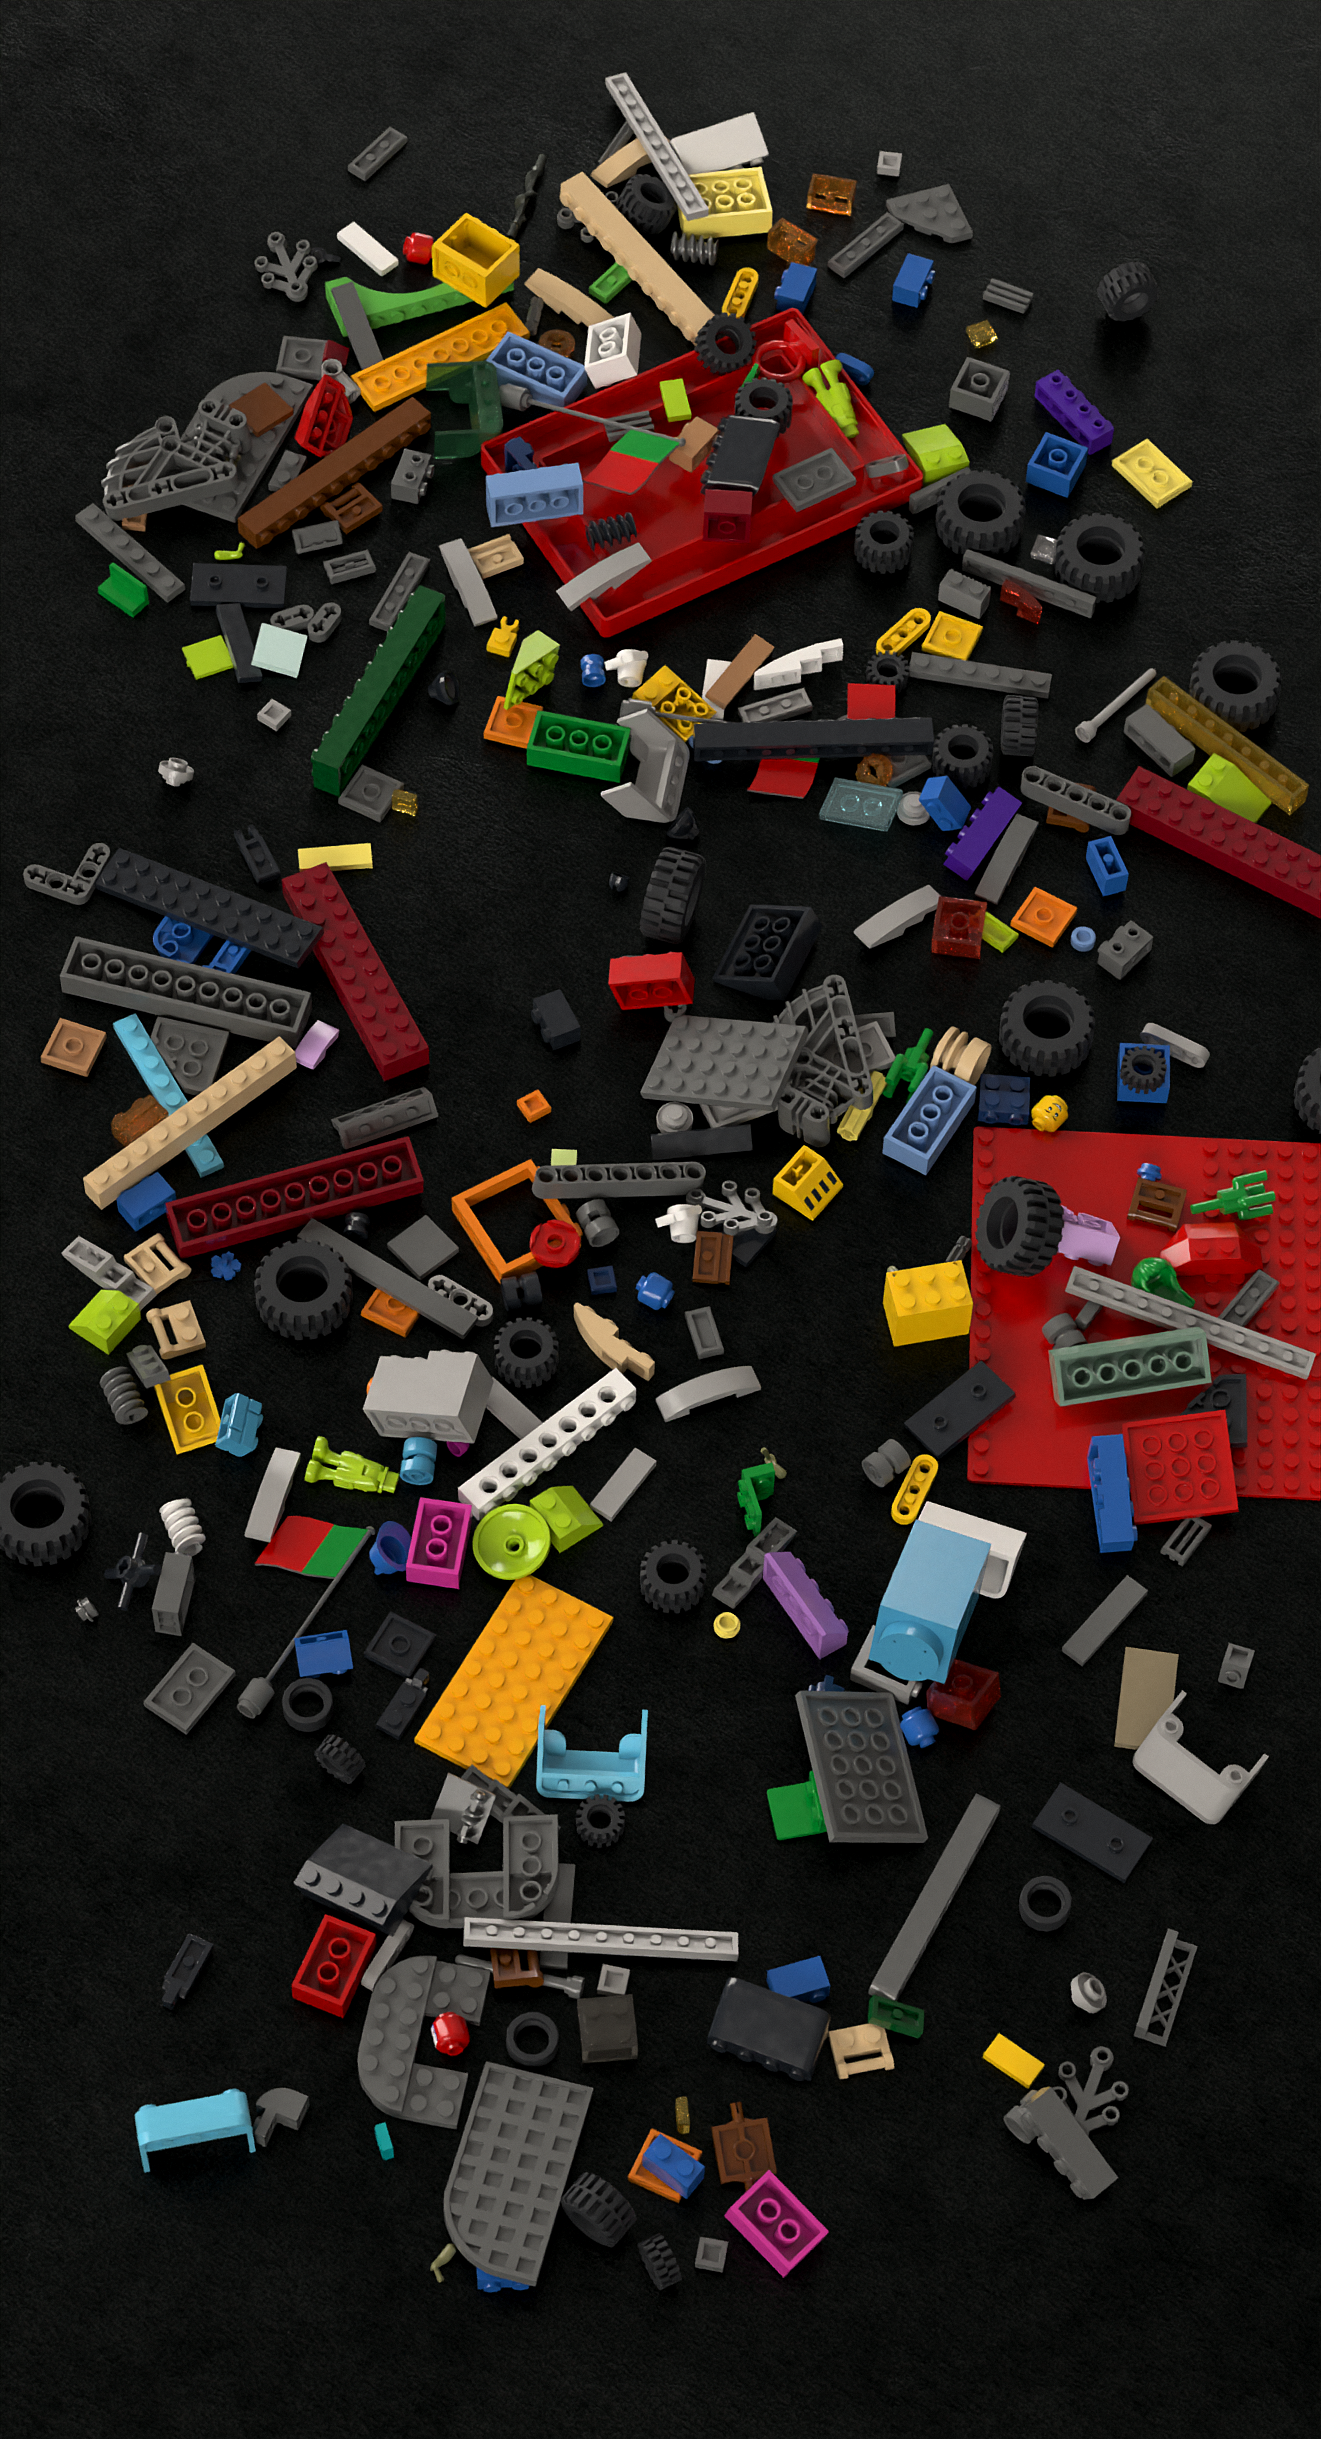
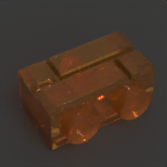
[111,1095,169,1147]

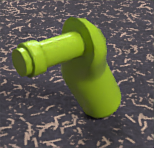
[215,542,245,560]

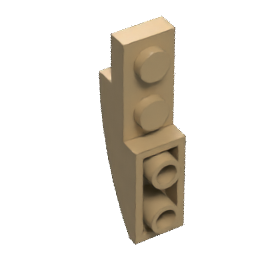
[574,1302,655,1381]

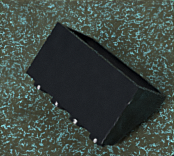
[700,415,780,498]
[707,1978,831,2082]

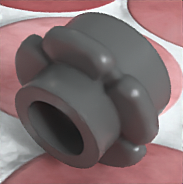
[75,1597,99,1622]

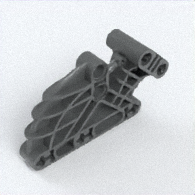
[101,398,253,521]
[773,975,873,1147]

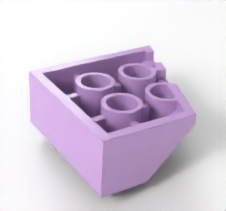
[1058,1205,1120,1266]

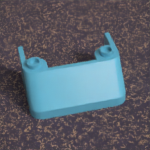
[536,1705,648,1801]
[135,2089,255,2172]

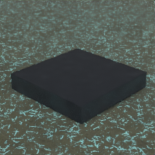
[711,1208,777,1268]
[364,1611,436,1679]

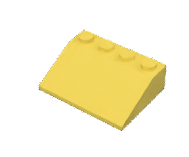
[677,167,772,240]

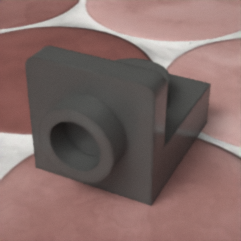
[1218,1643,1255,1689]

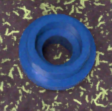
[1137,1163,1162,1181]

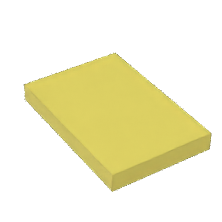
[1112,439,1192,508]

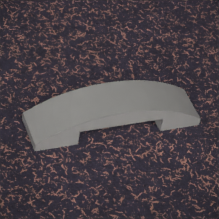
[656,1366,761,1422]

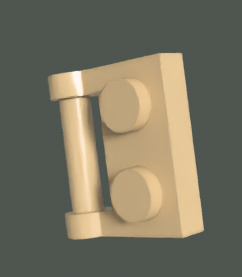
[124,1234,191,1294]
[146,1300,206,1359]
[828,2024,894,2079]

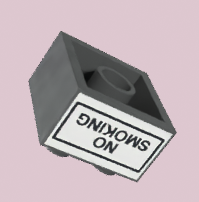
[949,357,1010,421]

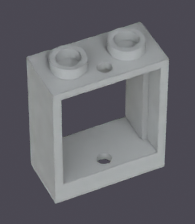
[850,1625,923,1705]

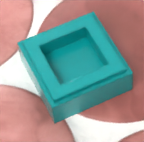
[375,2123,394,2160]

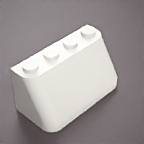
[669,112,768,175]
[918,1501,1027,1598]

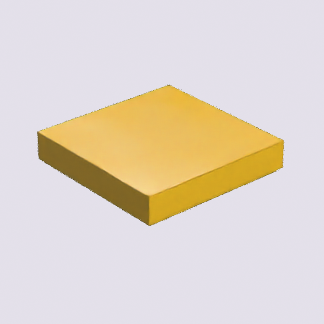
[922,611,983,661]

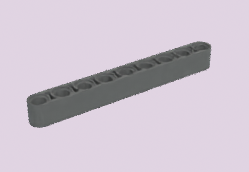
[868,1794,1001,2002]

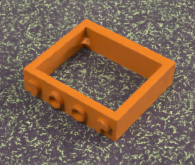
[452,1159,583,1285]

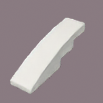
[754,639,843,690]

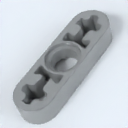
[1140,1023,1210,1068]
[428,1275,493,1326]
[361,1919,414,1991]

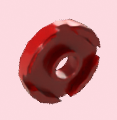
[530,1220,580,1268]

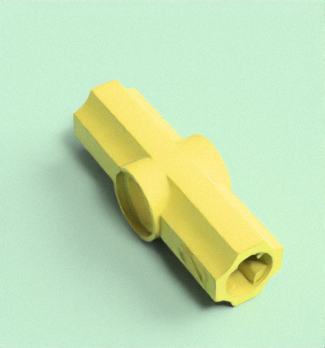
[837,1070,887,1141]

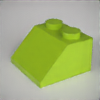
[69,1290,141,1355]
[530,1486,603,1553]

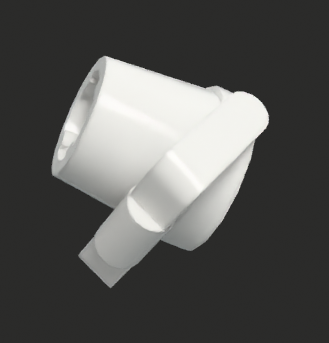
[604,649,648,687]
[655,1204,702,1243]

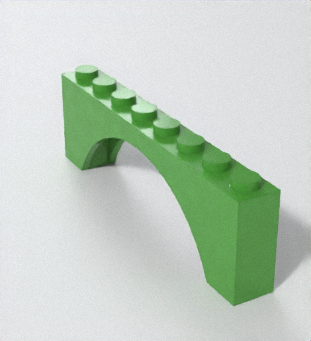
[325,277,514,337]

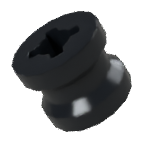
[343,1212,370,1243]

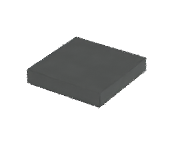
[276,336,327,381]
[338,765,404,823]
[387,1215,459,1281]

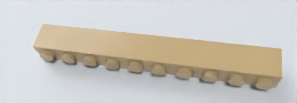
[560,172,717,346]
[83,1036,297,1210]

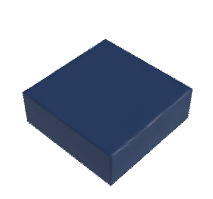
[587,1266,617,1295]

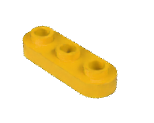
[722,268,758,319]
[876,608,931,656]
[891,1455,938,1525]

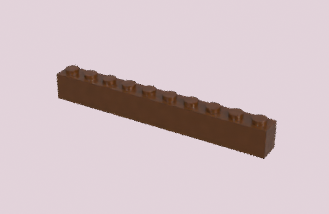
[238,397,431,549]

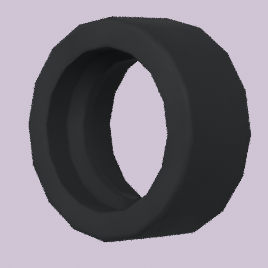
[282,1678,334,1732]
[1019,1876,1072,1932]
[506,2012,559,2069]

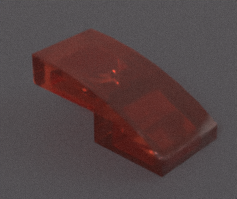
[1000,579,1042,624]

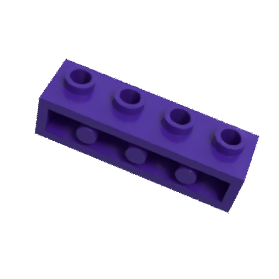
[1035,370,1114,455]
[943,787,1022,881]

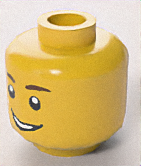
[1031,1095,1068,1132]

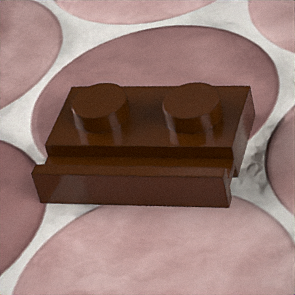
[693,1231,734,1285]

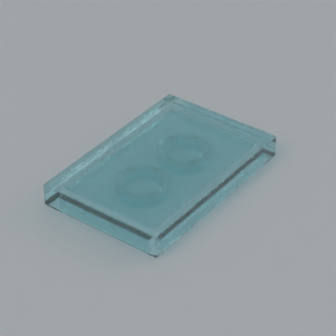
[819,777,903,832]

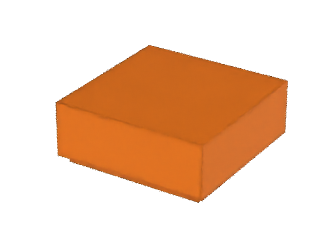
[517,1090,551,1123]

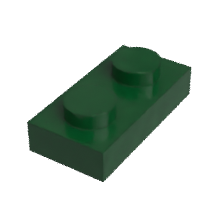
[868,1995,924,2039]

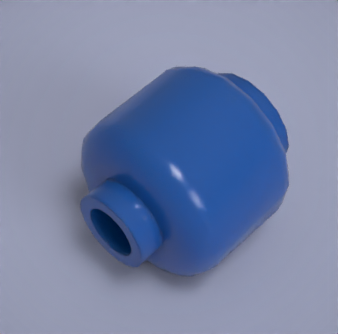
[635,1272,675,1310]
[900,1706,939,1748]

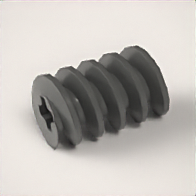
[671,232,719,266]
[100,1367,148,1424]

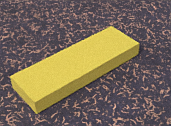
[298,843,373,872]

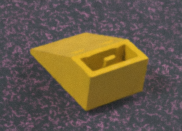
[632,665,717,742]

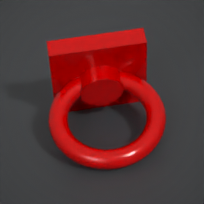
[751,319,819,383]

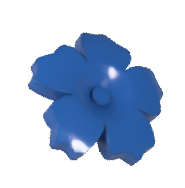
[211,1251,241,1281]

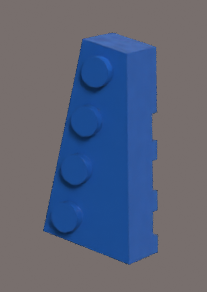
[1087,1434,1138,1553]

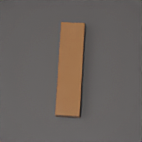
[705,634,774,710]

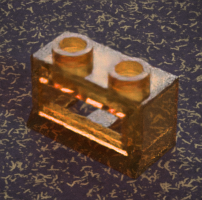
[807,173,856,216]
[767,218,818,266]

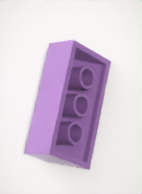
[763,1552,849,1659]

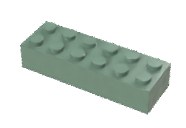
[1048,1327,1212,1406]

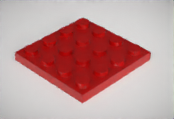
[1122,1410,1239,1525]

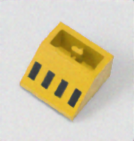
[773,1145,843,1221]

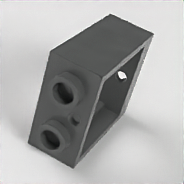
[152,1552,195,1636]

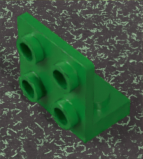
[737,1462,775,1537]
[767,1771,827,1840]

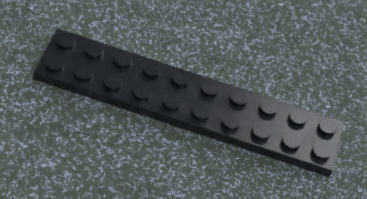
[94,848,324,969]

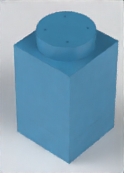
[868,1520,991,1684]

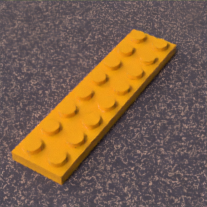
[351,303,530,412]

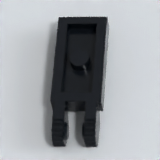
[234,824,281,886]

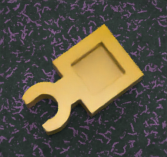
[487,616,519,657]

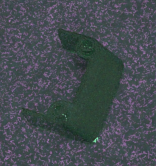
[426,361,503,459]

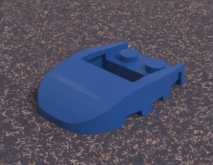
[153,916,251,974]

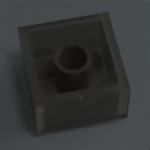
[577,1994,638,2063]

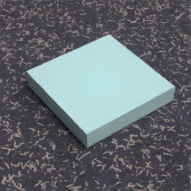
[251,623,307,678]

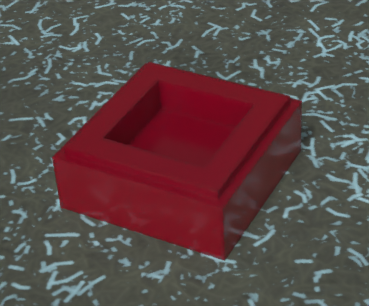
[322,340,349,370]

